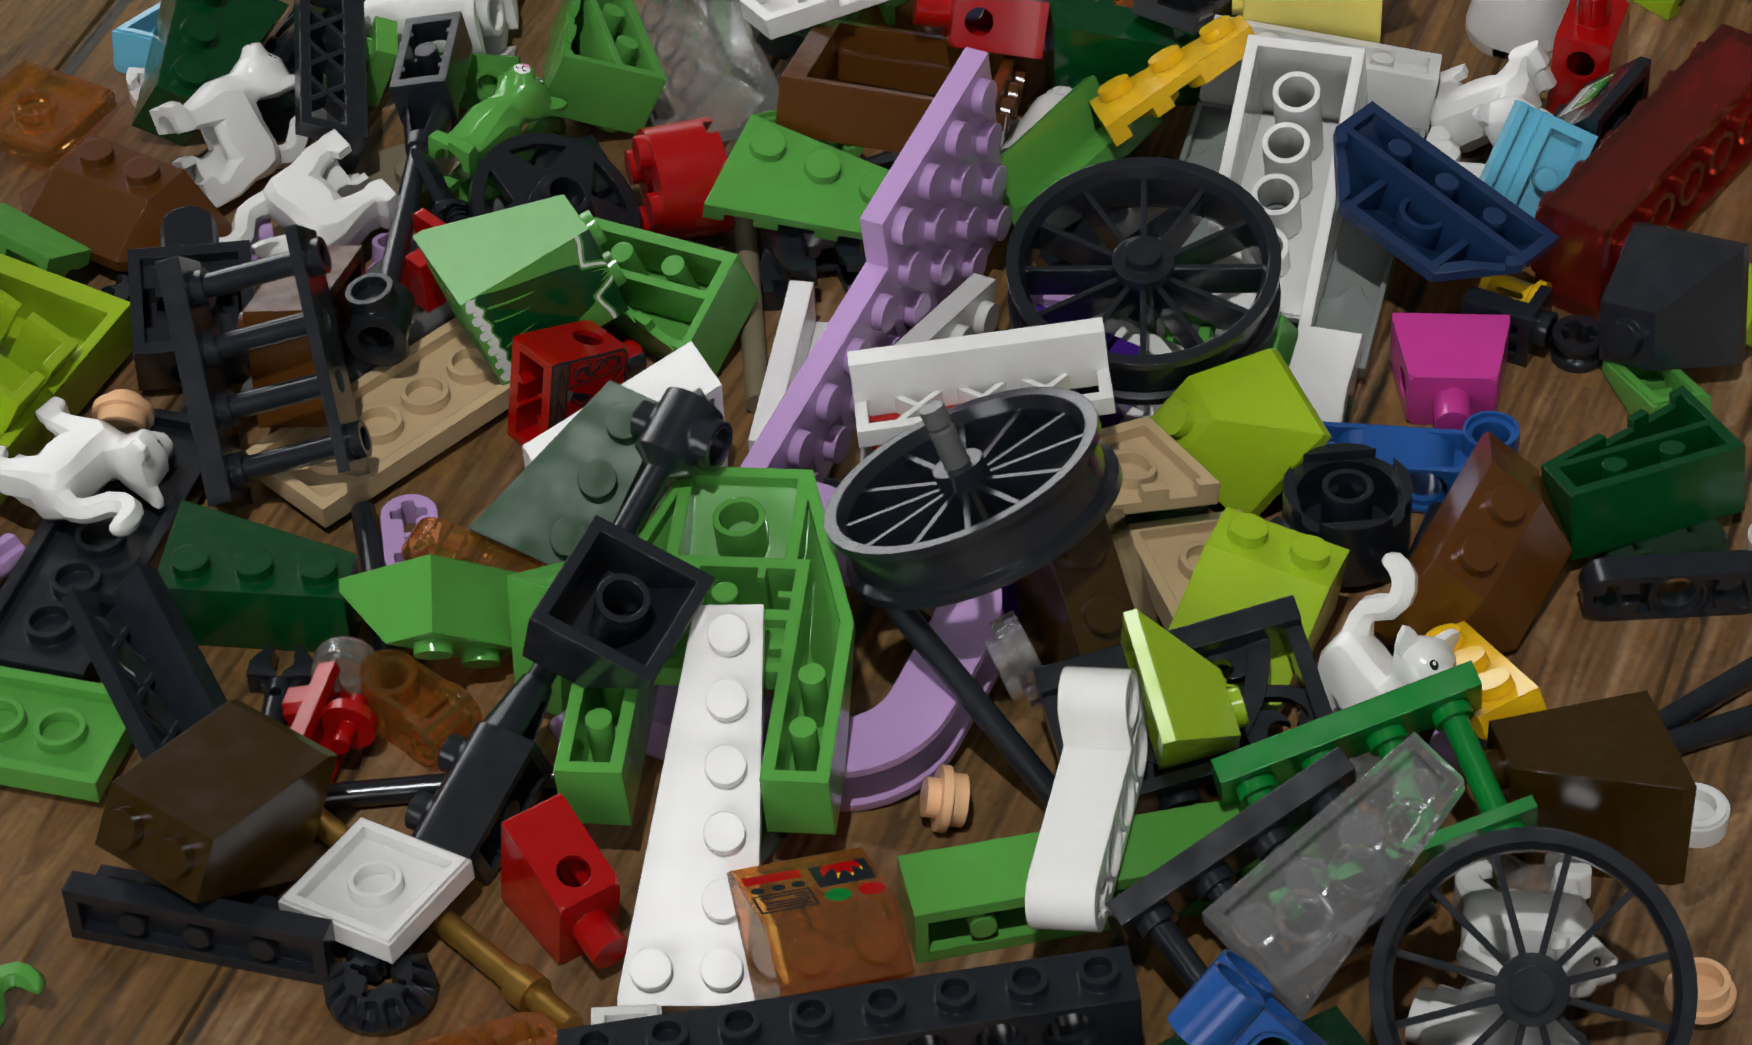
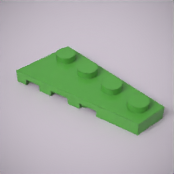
[702,114,889,242]

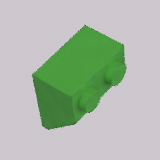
[339,554,519,669]

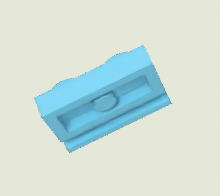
[1479,100,1598,232]

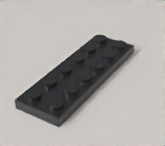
[0,408,205,682]

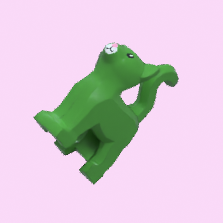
[428,63,568,202]

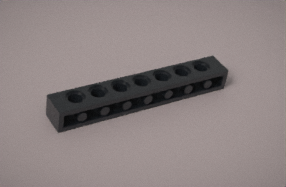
[557,945,1143,1045]

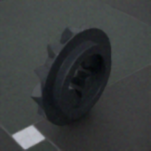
[323,947,437,1033]

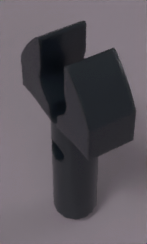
[246,644,315,725]

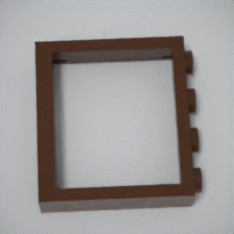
[775,19,1027,153]

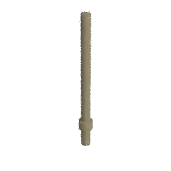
[733,216,767,413]

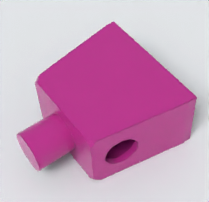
[1390,312,1510,430]

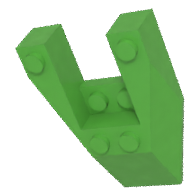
[553,467,855,835]

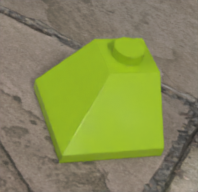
[1151,348,1332,516]
[1121,609,1249,771]

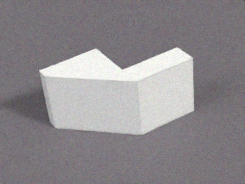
[1289,325,1364,423]

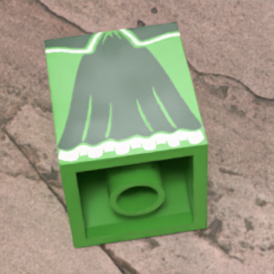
[412,194,629,385]

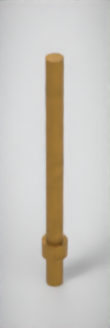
[315,807,583,1032]

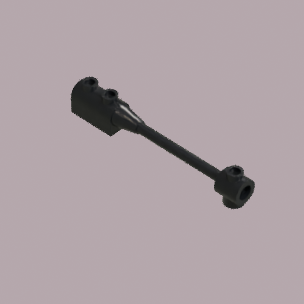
[345,11,473,366]
[405,387,733,886]

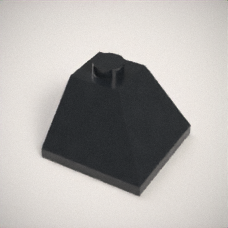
[1599,222,1750,371]

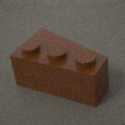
[237,245,366,428]

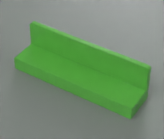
[1001,75,1163,226]

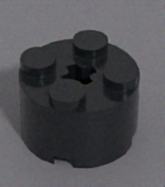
[1282,443,1413,587]

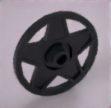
[468,133,641,229]

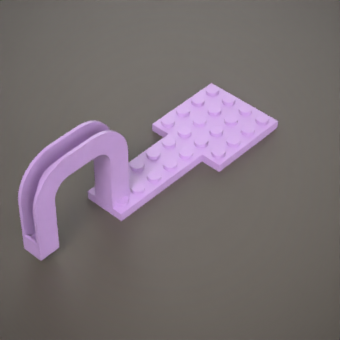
[646,47,1012,812]

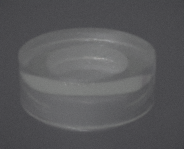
[311,636,379,697]

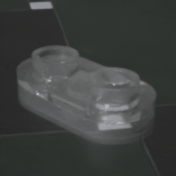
[983,610,1042,708]

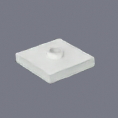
[278,817,475,964]

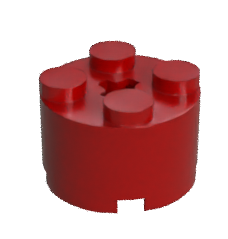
[624,116,734,241]

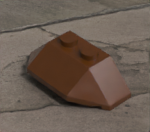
[20,134,232,272]
[1374,431,1572,654]

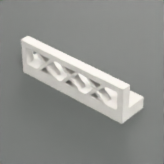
[847,317,1116,448]

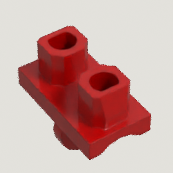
[282,661,380,783]

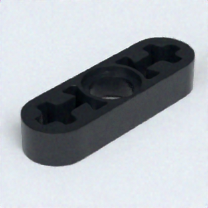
[1578,550,1752,621]

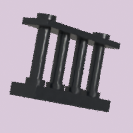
[155,224,372,509]
[1105,746,1440,1007]

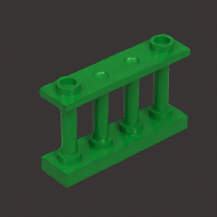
[1211,660,1538,930]

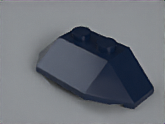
[1333,101,1560,282]

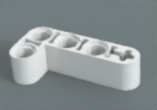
[1025,666,1148,933]

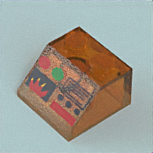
[727,847,915,1000]

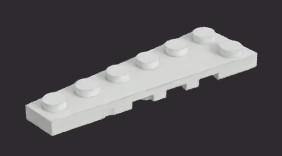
[617,604,765,1013]

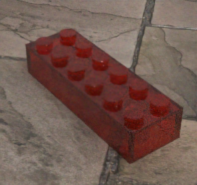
[1531,23,1752,321]

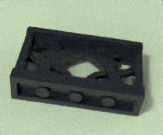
[1033,595,1333,815]

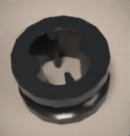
[1549,315,1603,374]

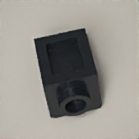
[1461,285,1559,368]

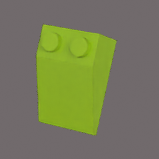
[1168,507,1350,713]

